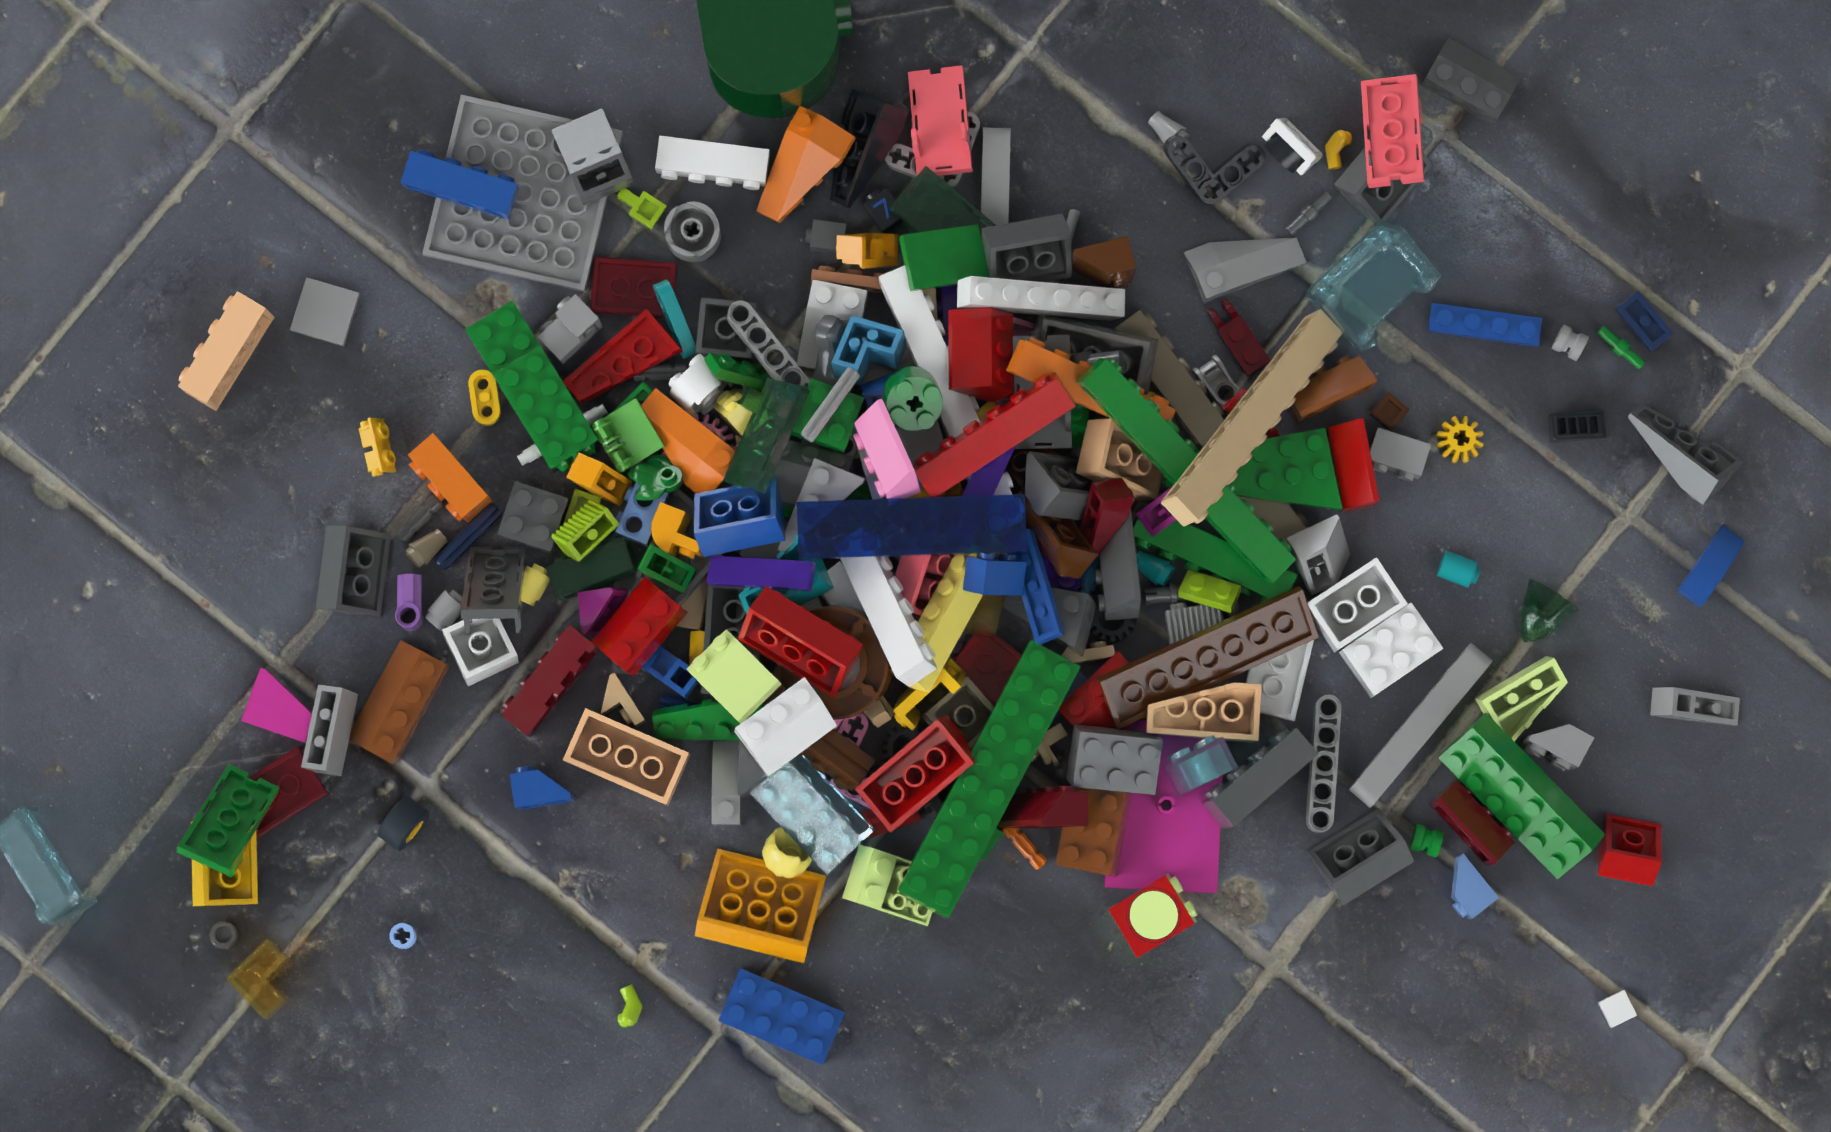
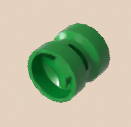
[1409,823,1444,858]

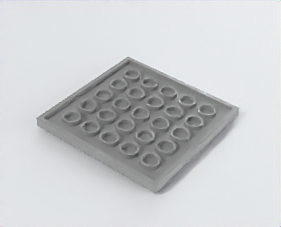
[422,95,623,292]

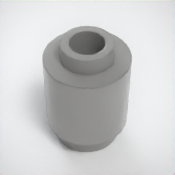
[425,589,462,631]

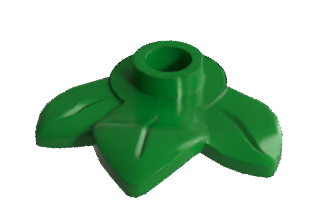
[628,455,683,501]

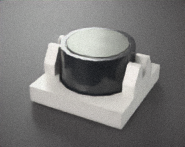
[1262,118,1323,175]

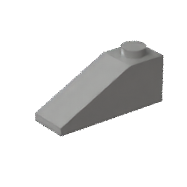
[1650,687,1740,726]
[712,741,741,825]

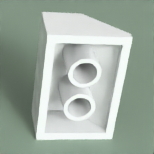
[734,677,837,777]

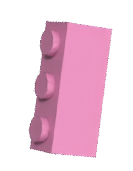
[853,399,921,505]

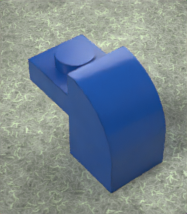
[642,646,699,699]

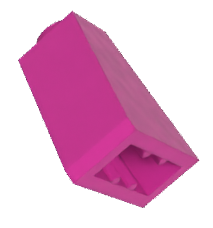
[241,668,312,743]

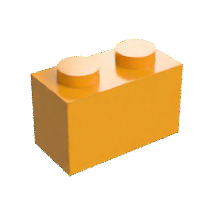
[566,453,633,506]

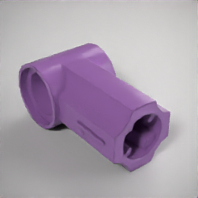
[395,574,424,631]

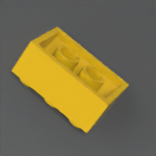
[191,822,258,906]

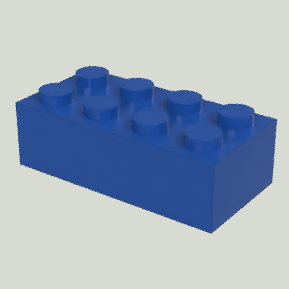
[718,968,845,1065]

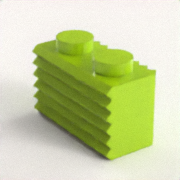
[552,500,619,562]

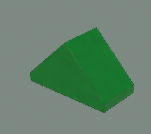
[638,544,696,594]

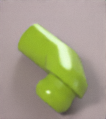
[617,984,642,1028]

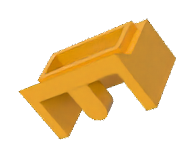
[836,232,898,269]

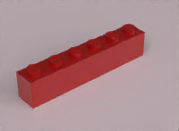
[913,372,1075,499]

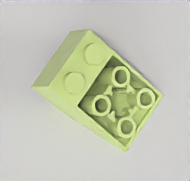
[842,844,932,926]

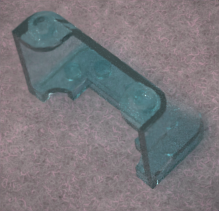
[1306,222,1442,352]

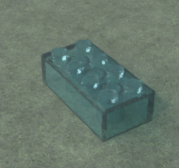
[750,755,875,875]

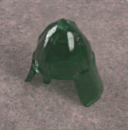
[1519,579,1579,642]

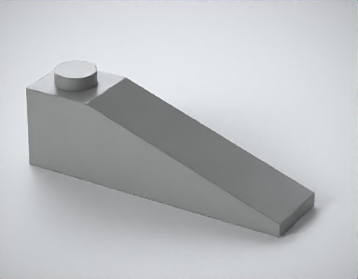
[1183,237,1307,304]

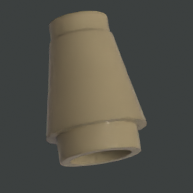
[405,529,448,568]

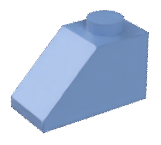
[1451,853,1499,919]

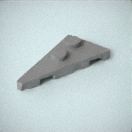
[778,458,866,551]

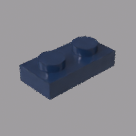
[1615,291,1674,352]

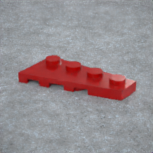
[563,309,682,404]

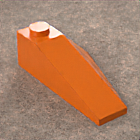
[756,106,856,223]
[641,388,742,493]

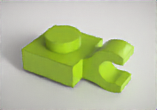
[617,188,667,230]

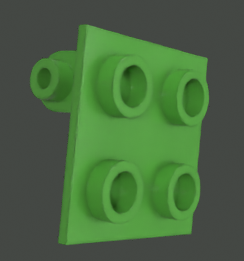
[591,398,665,474]

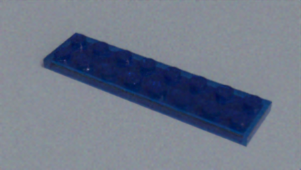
[796,494,1027,560]

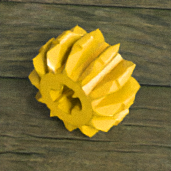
[1436,416,1484,463]

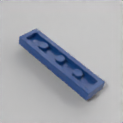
[1427,303,1542,347]
[1005,529,1065,645]

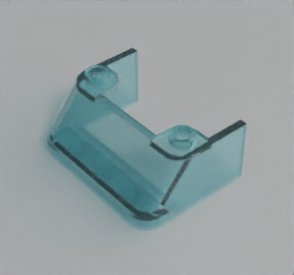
[0,804,98,926]

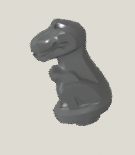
[814,315,858,393]

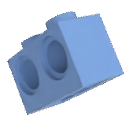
[615,482,670,547]

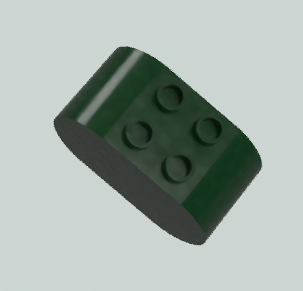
[696,0,853,118]

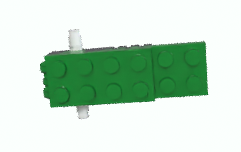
[465,300,608,473]

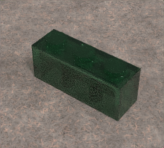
[546,536,638,602]

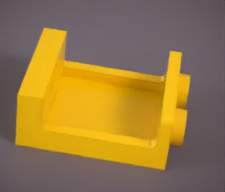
[893,656,966,731]

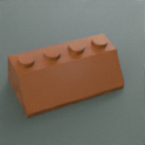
[349,640,450,765]

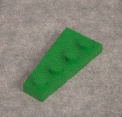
[652,699,764,741]

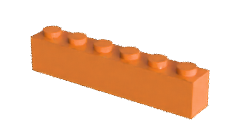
[1006,337,1176,421]

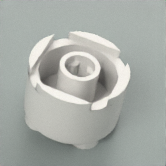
[668,354,733,418]

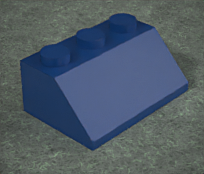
[694,477,785,557]

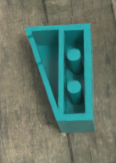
[739,531,834,615]

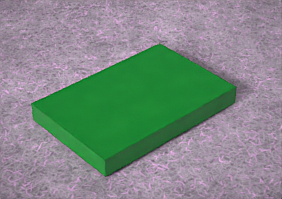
[899,224,990,291]

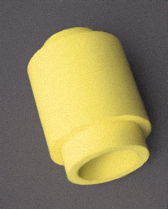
[521,563,551,607]

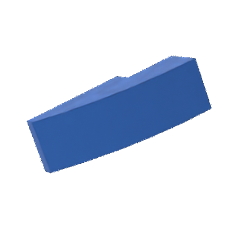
[1676,525,1745,608]

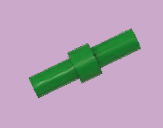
[1597,325,1646,370]

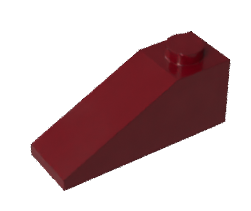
[1080,478,1134,561]

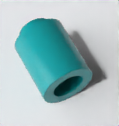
[1436,550,1481,588]

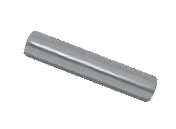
[801,367,860,442]

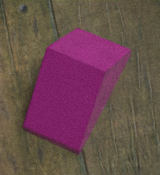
[1136,486,1177,537]
[578,587,629,636]

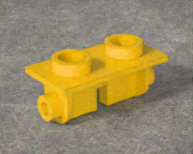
[358,418,396,477]

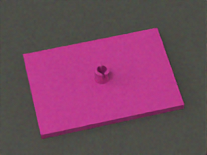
[1104,720,1224,894]

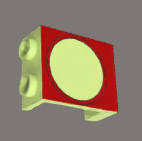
[1108,873,1198,958]

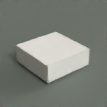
[1598,990,1637,1028]

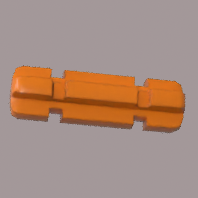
[1002,828,1047,870]

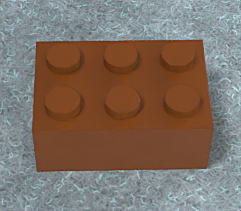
[1056,787,1132,877]

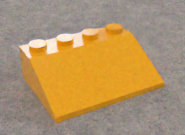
[695,848,826,963]

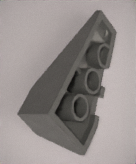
[1628,404,1743,505]

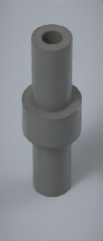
[1285,191,1333,236]

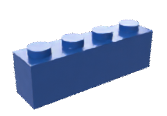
[401,149,519,220]

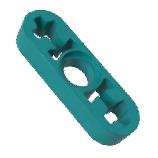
[653,279,696,359]

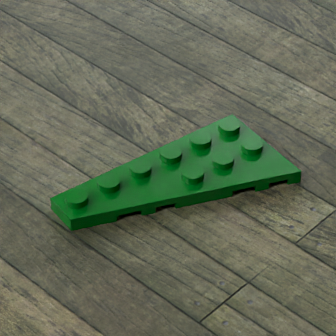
[1163,428,1342,511]

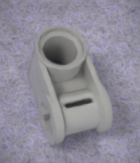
[1192,355,1239,410]

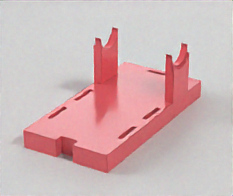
[908,65,973,179]
[1361,74,1425,188]

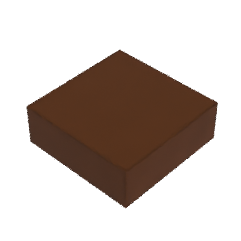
[1370,392,1409,431]

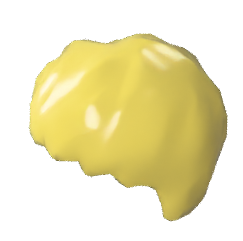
[762,826,813,878]

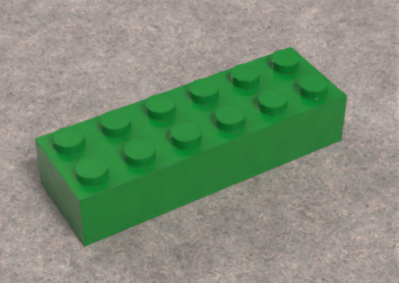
[1438,713,1605,879]

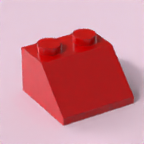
[1598,813,1662,886]

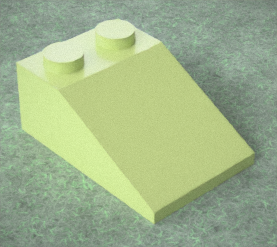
[686,629,781,724]

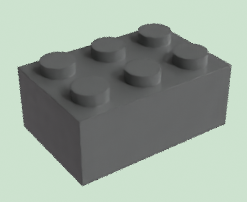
[1066,724,1163,795]

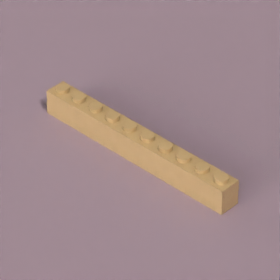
[1160,309,1343,527]

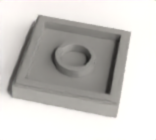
[290,277,361,347]

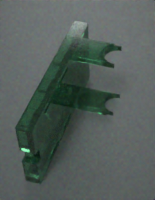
[890,166,996,240]
[723,378,810,494]

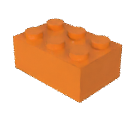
[408,433,494,524]

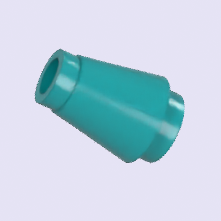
[1136,551,1175,587]

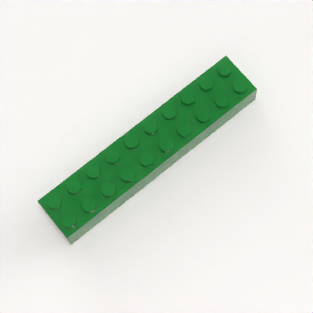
[896,640,1081,919]

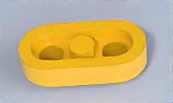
[468,369,501,426]

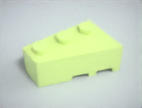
[1475,656,1568,741]

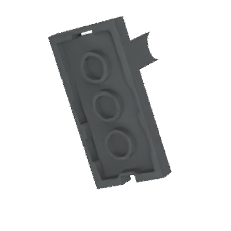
[1013,335,1072,449]
[461,546,526,634]

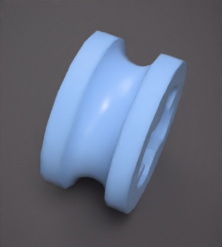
[390,923,417,949]

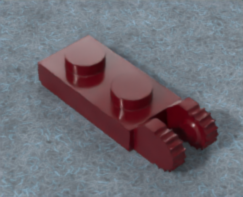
[1207,298,1271,377]

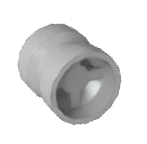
[1551,324,1589,361]

